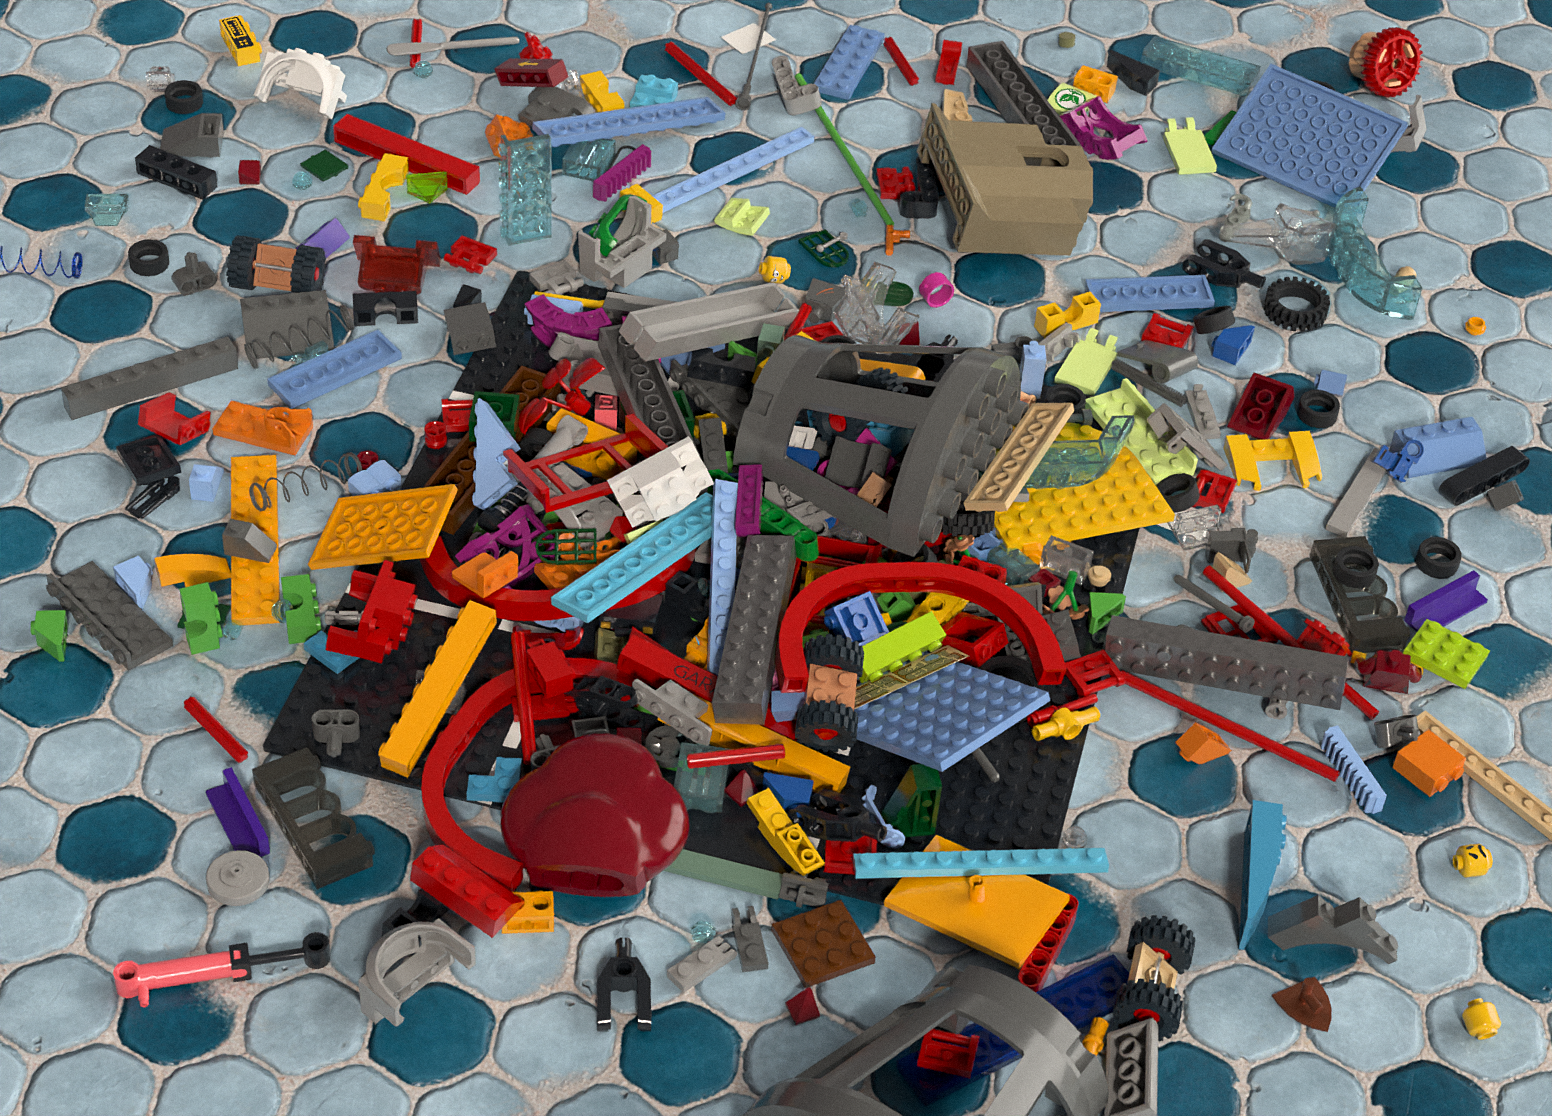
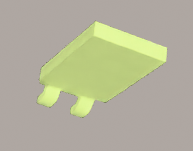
[1163,117,1217,175]
[1054,328,1118,396]

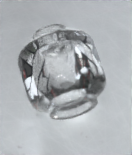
[146,66,175,92]

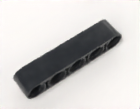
[1438,446,1530,506]

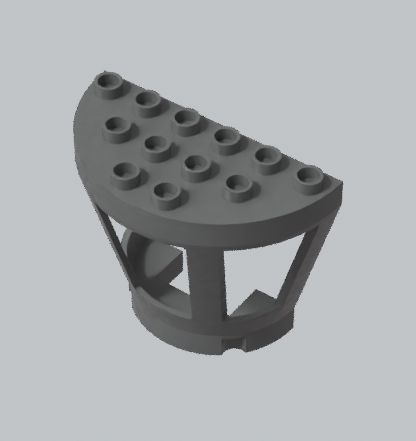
[733,335,1029,557]
[743,965,1109,1116]

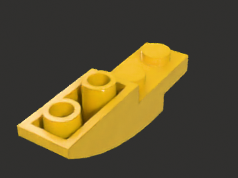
[746,788,825,876]

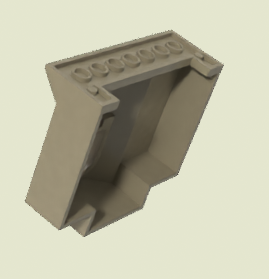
[917,103,1093,256]

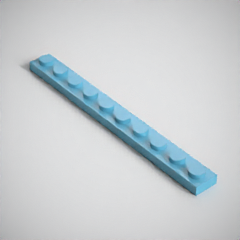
[853,848,1109,879]

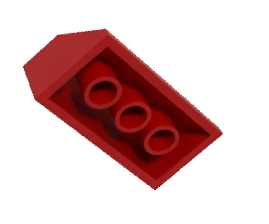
[410,844,525,938]

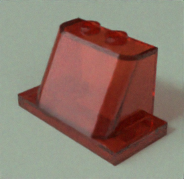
[353,235,441,294]

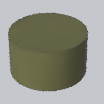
[1058,32,1076,48]

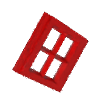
[1201,605,1278,644]

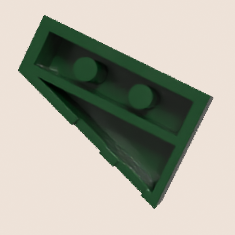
[881,764,942,837]

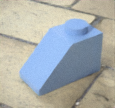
[189,464,224,502]
[113,556,153,609]

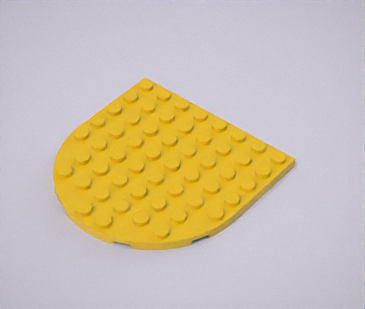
[979,423,1175,553]

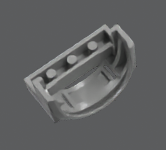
[1349,95,1427,152]
[526,462,623,550]
[358,918,476,1027]

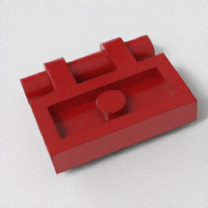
[876,167,915,199]
[444,236,497,274]

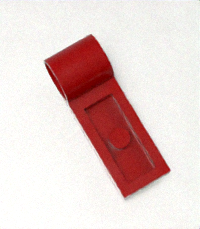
[935,39,962,85]

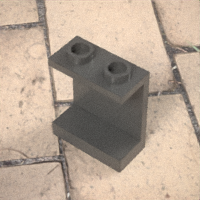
[444,302,496,355]
[825,436,892,489]

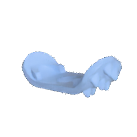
[862,785,905,848]

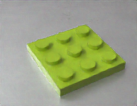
[1403,619,1490,689]

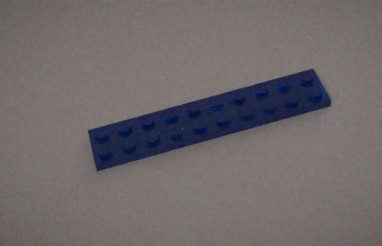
[896,954,1130,1106]

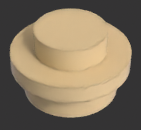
[1088,566,1111,587]

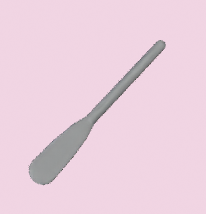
[387,37,519,56]

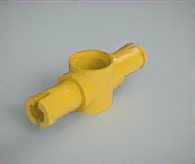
[1032,706,1100,741]

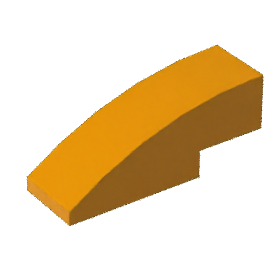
[154,554,231,587]

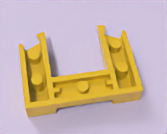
[1223,431,1322,491]

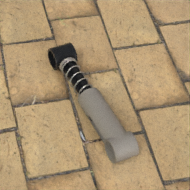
[478,415,588,534]

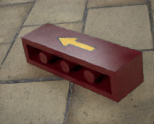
[494,58,569,87]

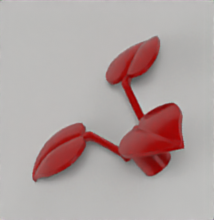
[518,358,605,435]

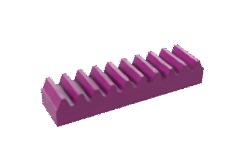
[593,144,652,202]
[735,464,763,537]

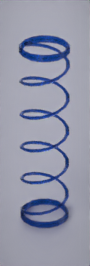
[0,245,83,279]

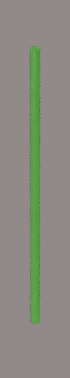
[795,73,894,226]

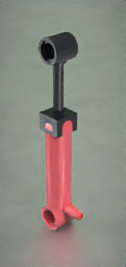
[113,932,330,1007]

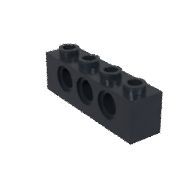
[135,145,217,200]

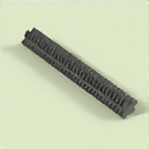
[1111,358,1187,407]

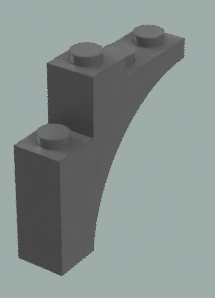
[1268,895,1398,964]

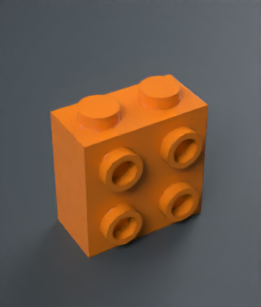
[1393,729,1466,797]

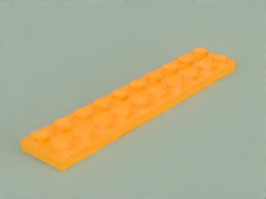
[231,455,280,626]

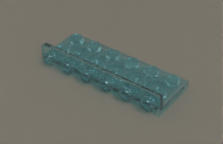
[1141,36,1261,96]
[498,134,552,246]

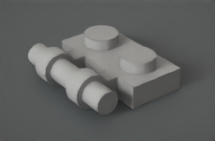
[529,260,584,295]

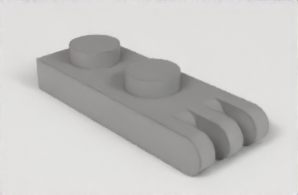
[667,936,737,993]

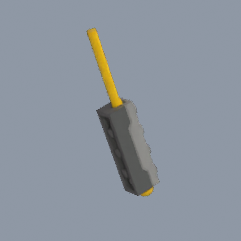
[534,291,676,326]

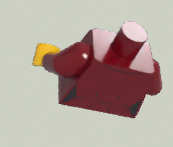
[1350,650,1424,694]

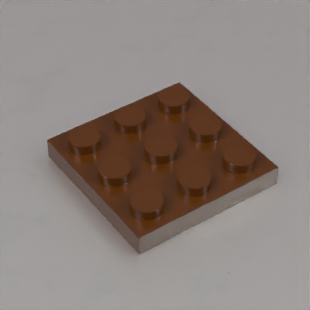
[771,900,876,988]

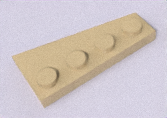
[942,89,973,121]

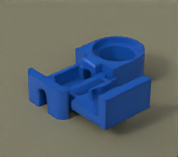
[1372,440,1424,483]

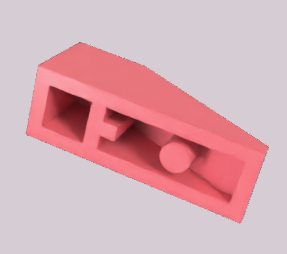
[595,394,617,432]

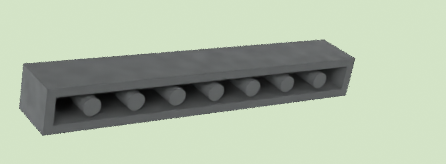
[61,337,238,420]

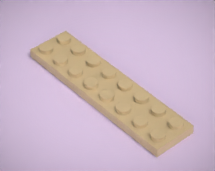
[964,403,1074,512]

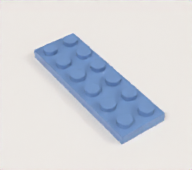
[814,25,885,100]
[1085,275,1215,312]
[267,329,402,409]

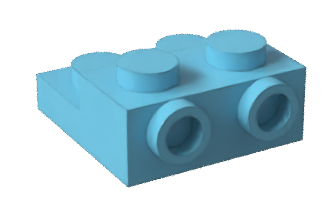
[630,74,678,108]

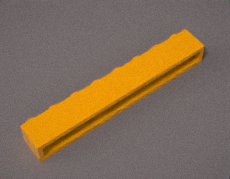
[378,600,497,777]
[658,696,850,793]

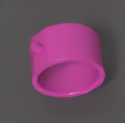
[919,272,954,308]

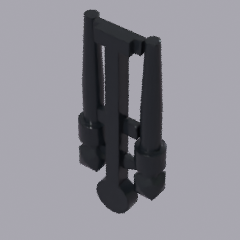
[125,476,180,519]

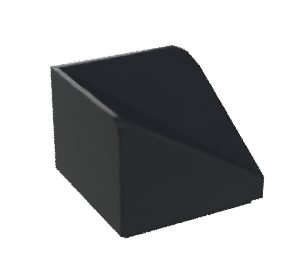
[453,284,482,308]

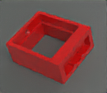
[935,612,1009,667]

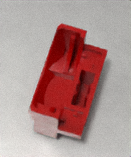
[325,560,418,663]

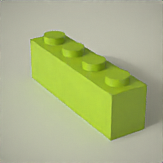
[859,611,946,683]

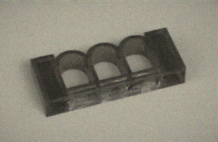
[1310,536,1410,653]
[252,747,375,889]

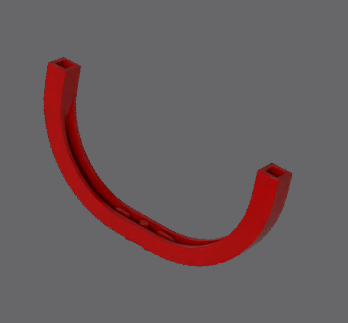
[420,517,697,621]
[775,562,1067,693]
[421,658,648,892]

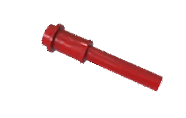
[1027,694,1098,728]

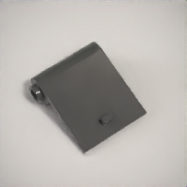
[1117,340,1198,383]

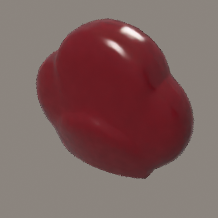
[500,734,689,897]

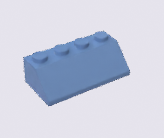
[1389,417,1487,478]

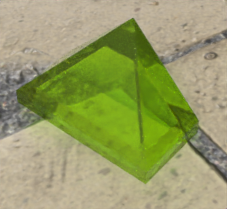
[406,172,448,204]

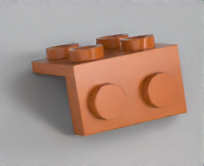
[485,114,538,158]
[452,551,518,598]

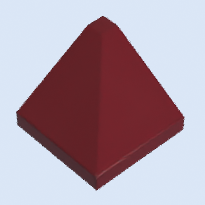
[725,770,759,807]
[785,987,820,1025]

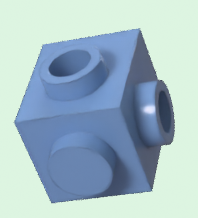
[1313,370,1347,397]

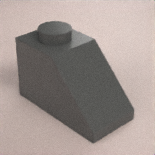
[222,519,277,563]

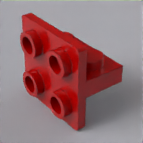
[519,32,553,59]
[1297,618,1352,657]

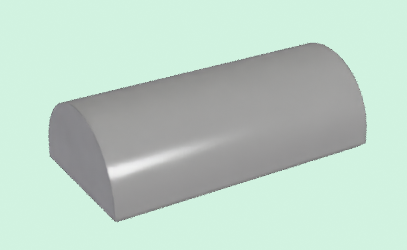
[1104,1018,1158,1116]

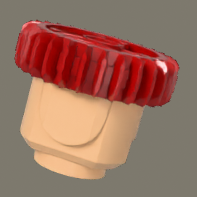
[1349,27,1424,97]

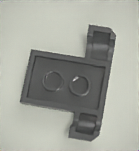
[518,86,597,126]

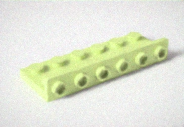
[1085,378,1198,486]

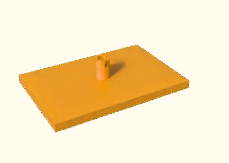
[308,484,458,570]
[884,835,1070,969]

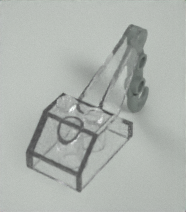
[1218,194,1336,265]

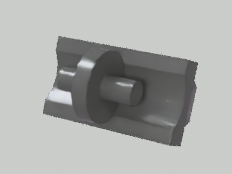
[779,871,829,908]

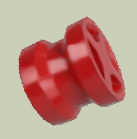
[424,421,447,449]

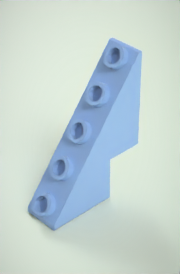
[473,398,521,510]

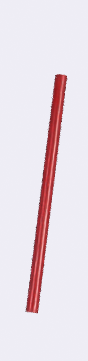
[1203,565,1379,720]
[1121,670,1340,782]

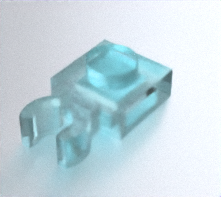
[292,341,328,367]

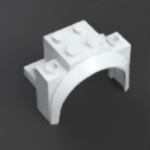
[253,48,347,120]
[607,436,714,528]

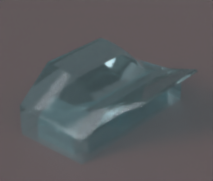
[85,194,129,226]

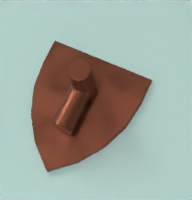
[1272,976,1332,1032]

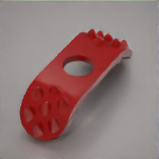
[513,625,584,650]

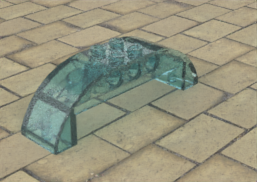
[1327,187,1422,320]
[979,415,1135,489]

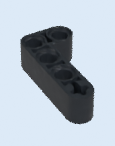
[899,156,939,219]

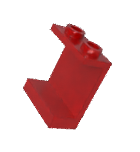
[138,392,211,445]

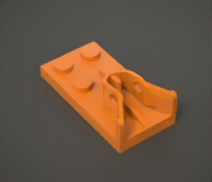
[212,401,313,456]
[534,536,621,590]

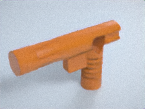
[885,225,910,256]

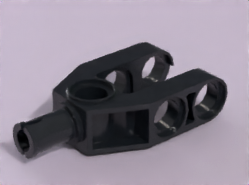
[1182,239,1266,289]
[905,334,958,382]
[564,676,645,732]
[788,788,887,842]
[597,937,651,1032]

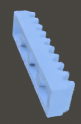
[1320,725,1387,814]

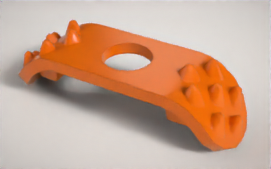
[558,533,600,577]

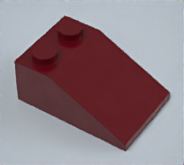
[1227,372,1295,440]

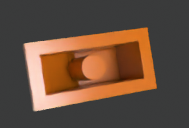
[1175,722,1232,764]

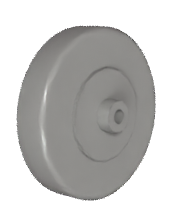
[206,850,269,906]

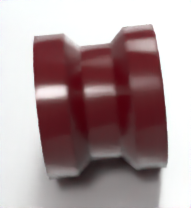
[357,451,379,472]

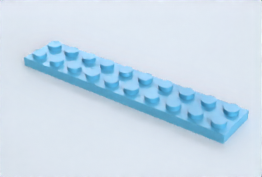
[551,492,713,623]

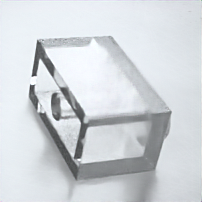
[1039,535,1094,585]

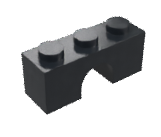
[352,291,418,326]
[687,348,755,389]
[665,570,709,625]
[381,888,450,939]

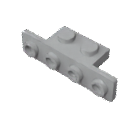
[630,679,712,748]

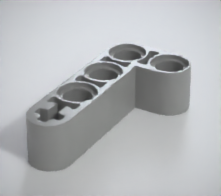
[772,56,822,115]

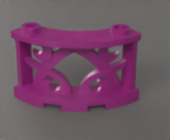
[1059,96,1148,160]
[524,294,612,348]
[455,505,559,589]

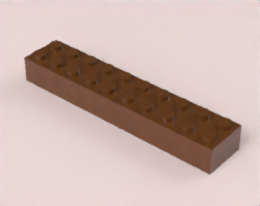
[423,366,560,535]

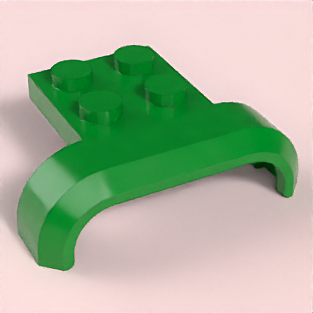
[588,194,648,257]

